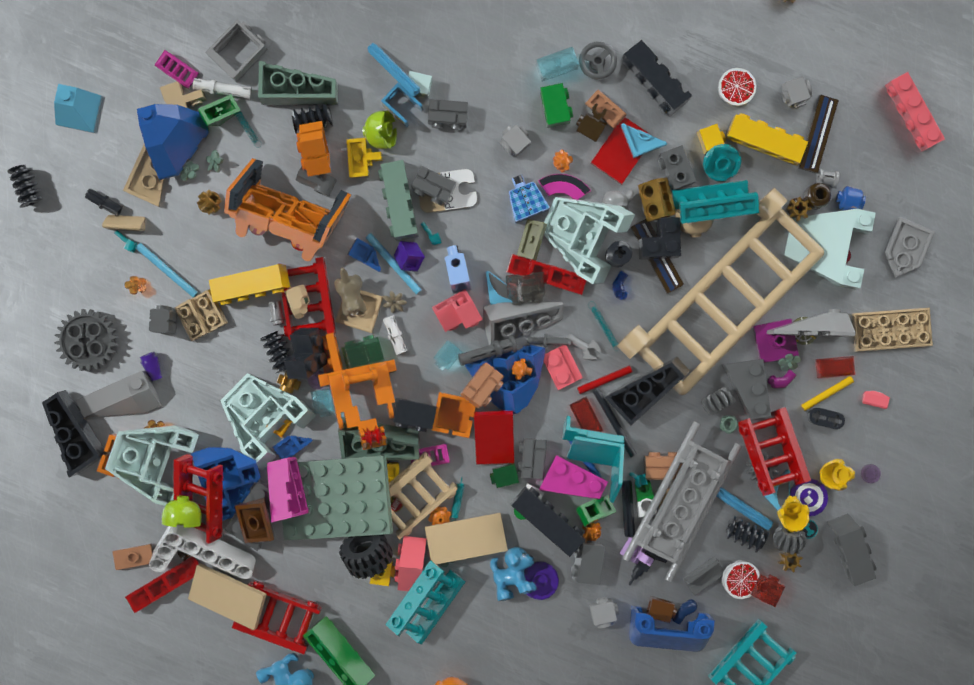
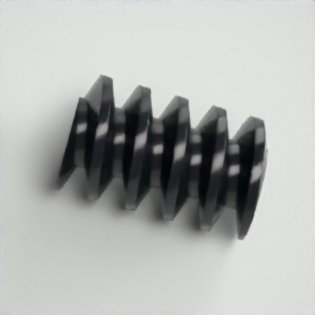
[292,103,333,133]
[7,165,43,208]
[605,241,633,268]
[260,331,291,374]
[726,515,769,553]

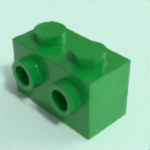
[540,83,573,128]

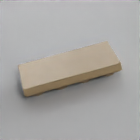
[852,308,933,352]
[425,513,508,565]
[188,563,267,630]

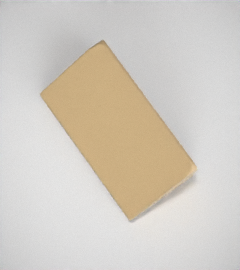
[102,215,146,231]

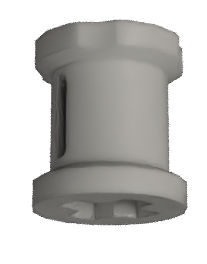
[816,169,840,188]

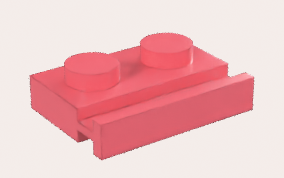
[543,345,583,390]

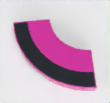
[538,174,591,200]

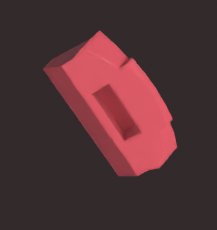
[862,391,890,409]

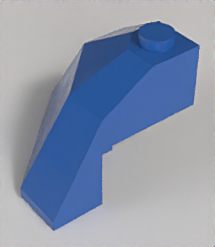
[137,104,209,180]
[465,345,545,414]
[191,447,261,521]

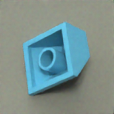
[54,84,102,133]

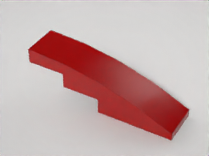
[506,254,586,295]
[125,556,199,613]

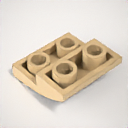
[174,289,228,342]

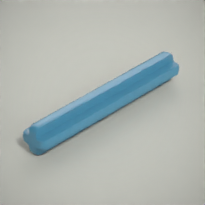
[367,43,420,96]
[716,487,773,531]

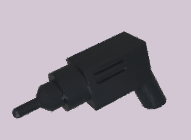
[628,550,668,585]

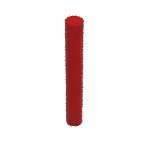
[577,365,632,394]

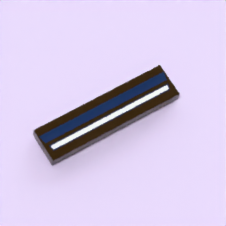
[798,95,839,174]
[630,219,684,294]

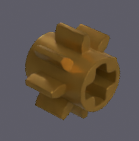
[197,190,222,215]
[786,197,812,221]
[276,371,301,394]
[778,553,803,573]

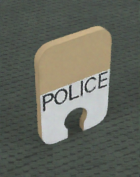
[419,169,477,213]

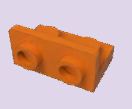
[322,333,344,374]

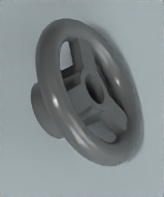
[579,42,617,80]

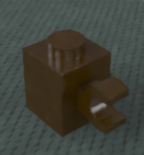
[576,103,607,142]

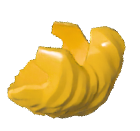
[819,459,855,491]
[777,496,810,532]

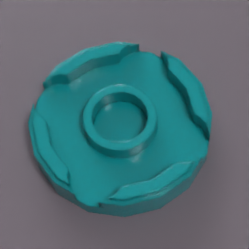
[703,144,742,181]

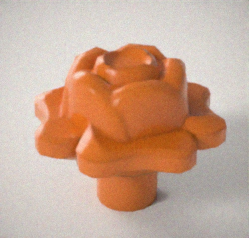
[553,149,573,173]
[512,358,532,380]
[428,506,451,525]
[582,522,602,542]

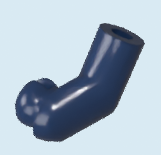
[673,599,697,624]

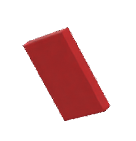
[590,117,651,185]
[474,411,514,465]

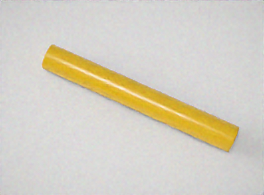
[801,376,854,411]

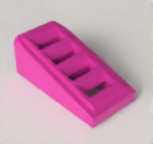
[154,50,199,89]
[411,443,450,466]

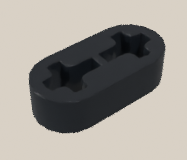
[807,408,845,429]

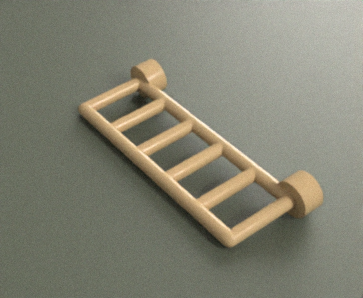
[617,187,824,395]

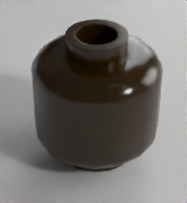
[803,183,831,210]

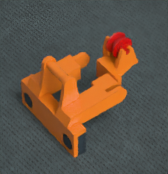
[317,360,397,450]

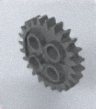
[54,309,119,371]

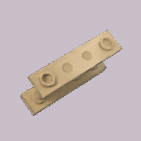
[389,451,457,540]

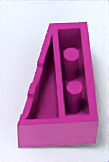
[539,455,608,499]
[267,456,309,522]

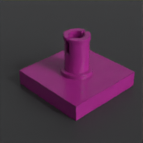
[753,319,799,363]

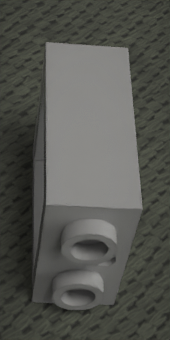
[205,20,268,82]

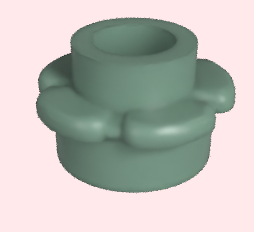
[719,415,739,434]

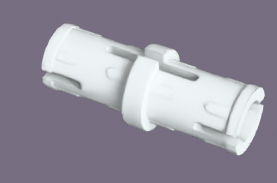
[383,315,408,355]

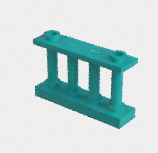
[672,180,759,224]
[385,560,466,645]
[708,619,797,685]

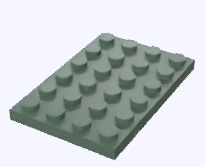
[282,455,393,541]

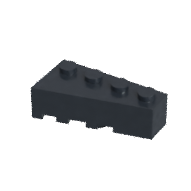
[622,40,692,117]
[604,357,690,426]
[42,390,108,478]
[510,486,585,557]

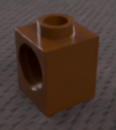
[646,596,677,623]

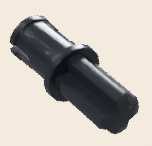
[85,189,123,217]

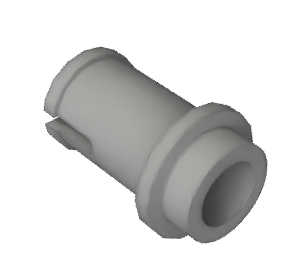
[269,301,285,326]

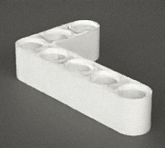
[149,525,256,579]

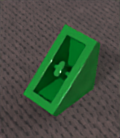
[198,94,241,126]

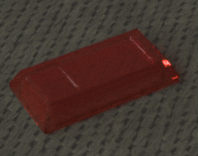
[815,356,855,378]
[569,397,604,432]

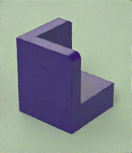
[394,241,425,272]

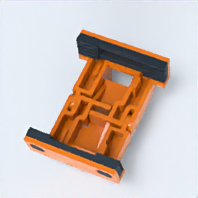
[224,158,352,261]

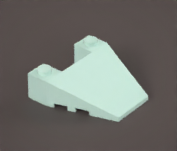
[544,197,635,284]
[784,209,876,290]
[220,373,316,470]
[105,426,199,506]

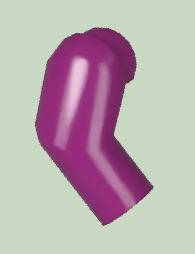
[767,370,797,389]

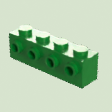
[303,616,375,685]

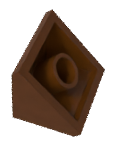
[235,498,274,543]

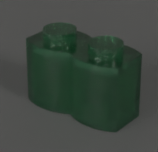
[341,335,385,369]

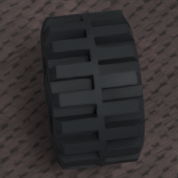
[339,534,393,579]

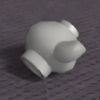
[603,190,635,210]

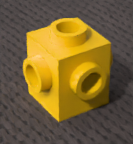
[370,561,396,586]

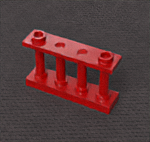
[280,257,336,340]
[738,407,811,496]
[174,454,223,544]
[232,580,322,655]

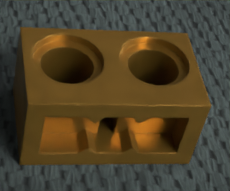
[638,177,676,222]

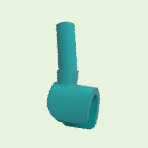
[420,222,442,245]
[114,230,137,253]
[629,472,648,488]

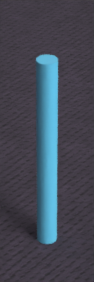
[366,233,422,295]
[136,243,198,298]

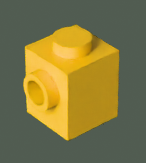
[697,124,726,154]

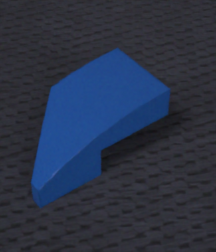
[347,238,381,272]
[272,435,313,459]

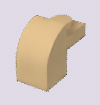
[160,81,207,109]

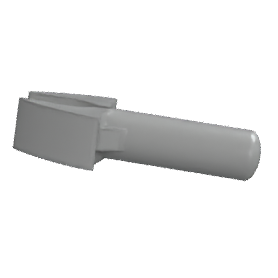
[567,334,601,360]

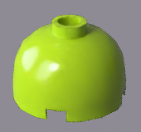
[362,110,397,149]
[161,496,202,528]

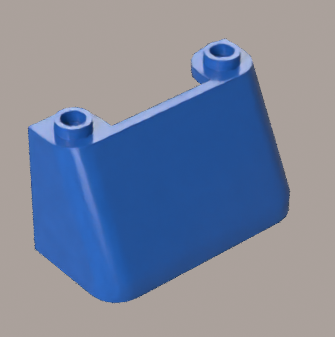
[629,606,715,652]

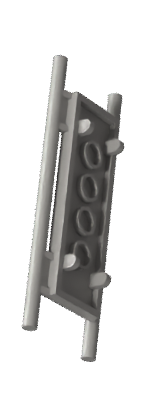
[622,421,742,582]

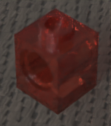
[751,574,786,607]

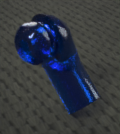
[612,270,628,300]

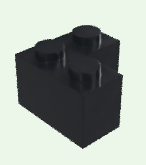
[638,217,681,259]
[284,328,327,379]
[391,398,437,432]

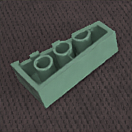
[258,61,338,105]
[378,160,419,241]
[338,417,420,460]

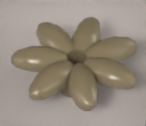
[383,291,407,313]

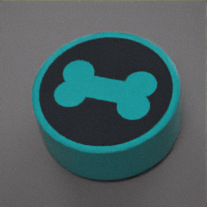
[801,519,818,539]

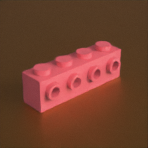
[885,72,945,151]

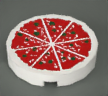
[718,68,757,107]
[722,560,760,599]

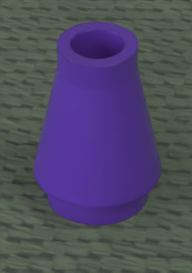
[140,352,162,381]

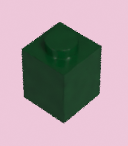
[490,463,519,488]

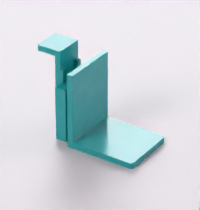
[562,416,624,503]

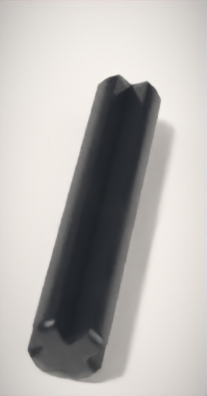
[621,480,635,537]

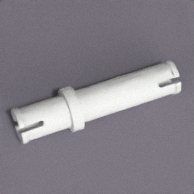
[193,78,252,100]

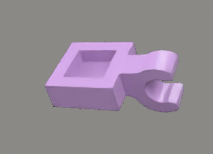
[620,537,654,566]

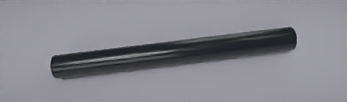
[592,388,637,458]

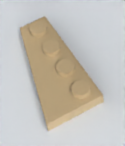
[123,144,164,207]

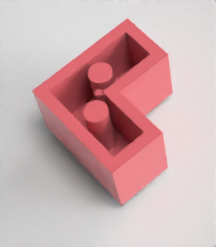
[432,289,483,332]
[394,536,427,591]

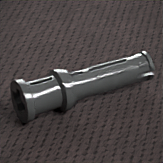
[458,335,517,366]

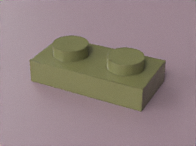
[517,219,547,261]

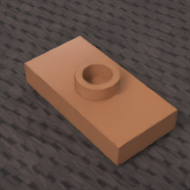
[585,90,626,129]
[112,543,153,570]

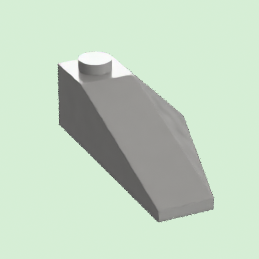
[483,302,563,345]
[767,309,855,337]
[76,371,162,418]

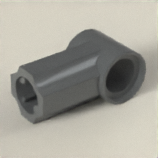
[296,166,337,197]

